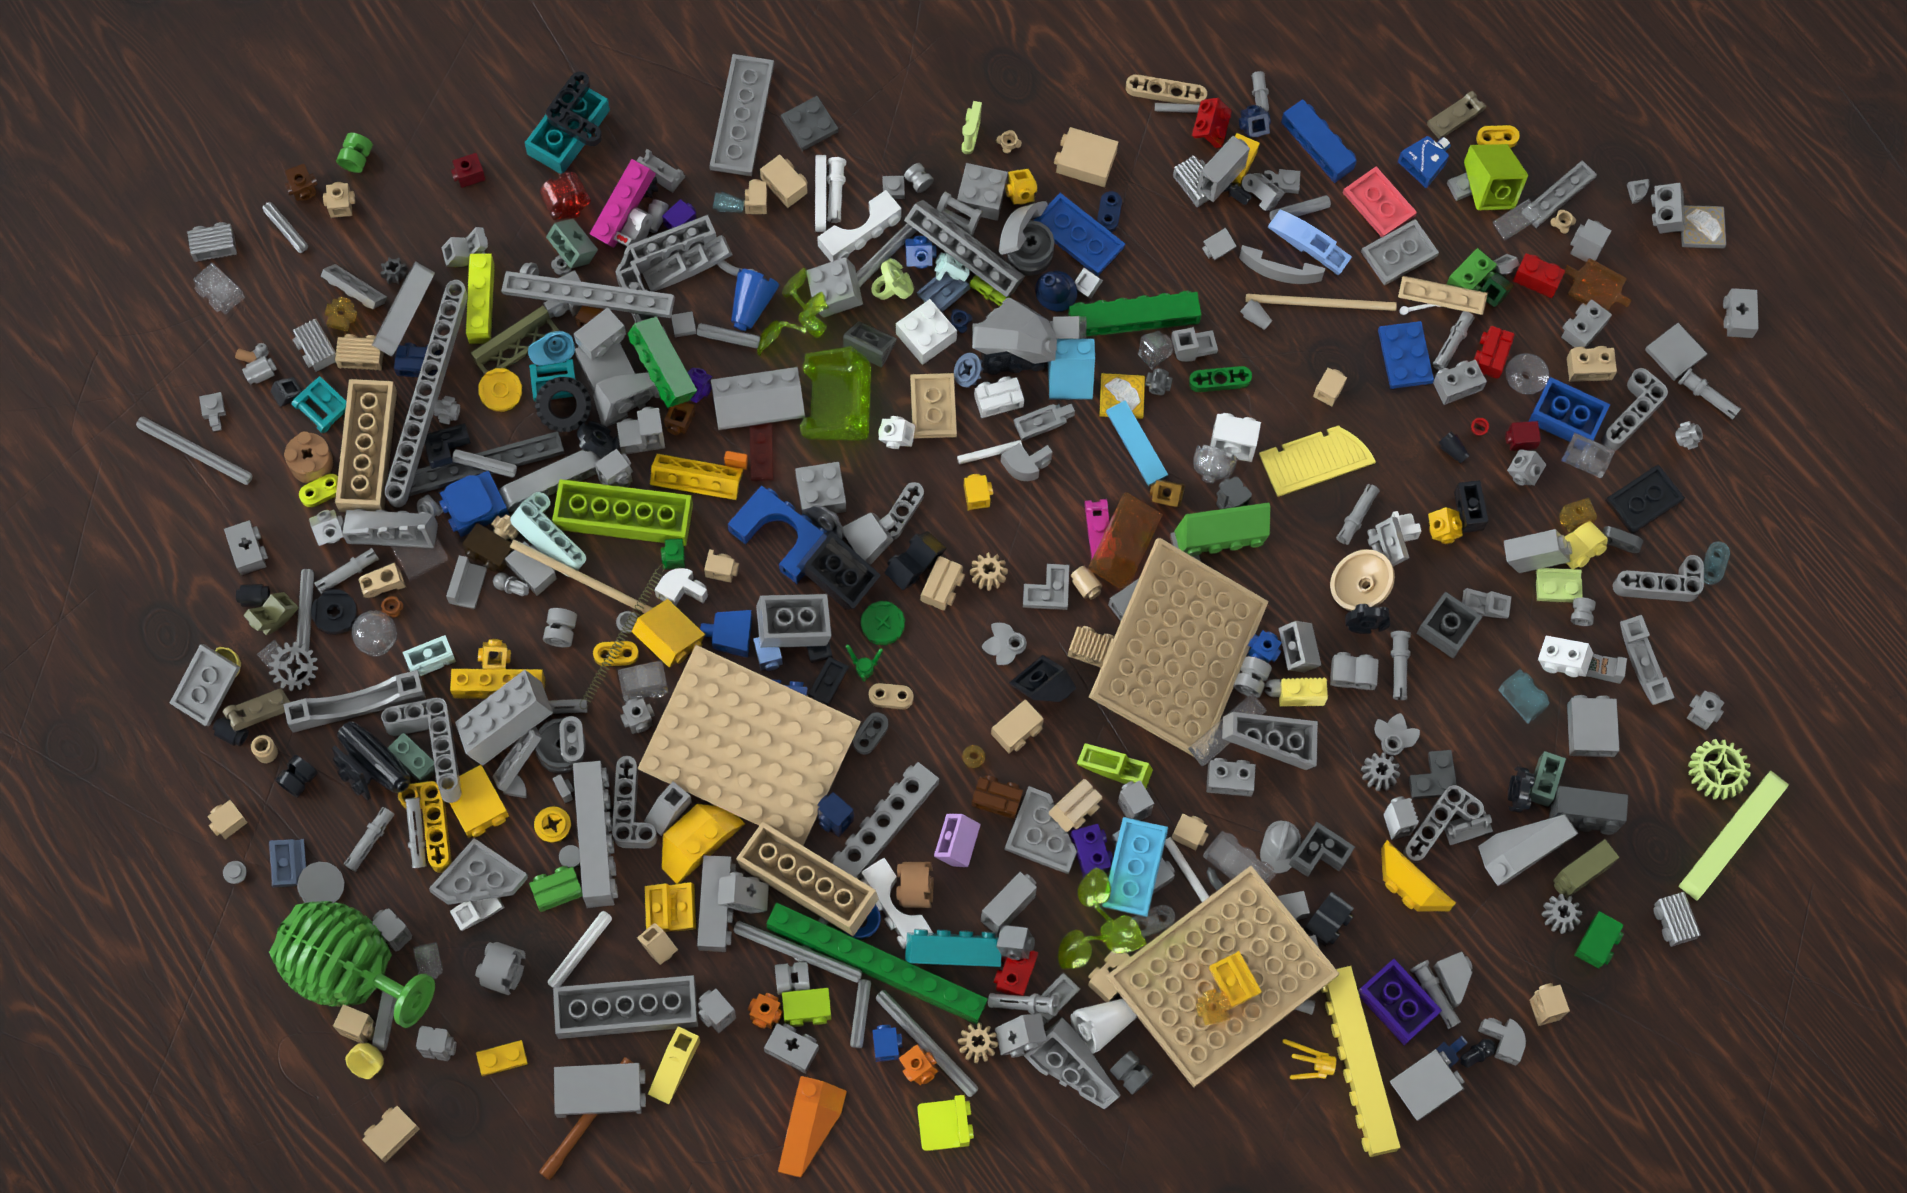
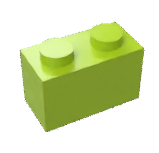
[782,988,831,1027]

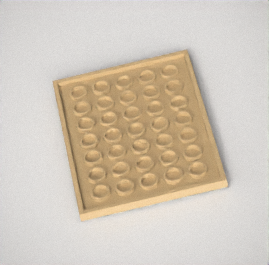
[1089,538,1269,760]
[637,645,861,846]
[1106,866,1339,1088]

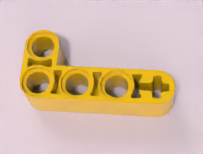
[398,781,452,873]

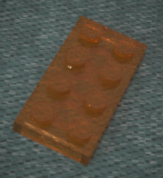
[1088,492,1163,590]

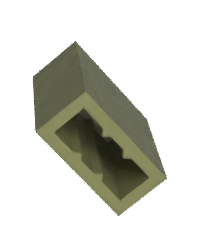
[1553,839,1619,898]

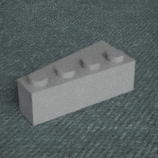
[1222,712,1318,770]

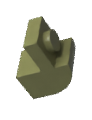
[243,592,299,635]

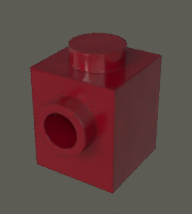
[451,153,486,188]
[1505,421,1541,451]

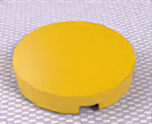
[479,368,522,412]

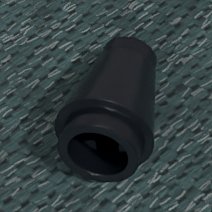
[1438,431,1470,464]

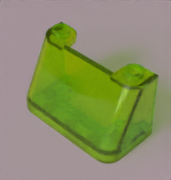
[800,346,871,441]

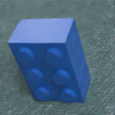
[1528,377,1610,450]

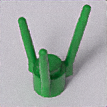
[846,645,883,682]

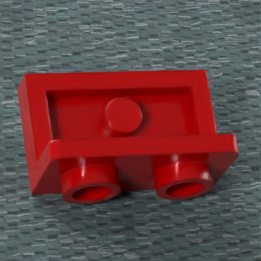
[1192,98,1232,148]

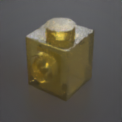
[1560,498,1597,532]

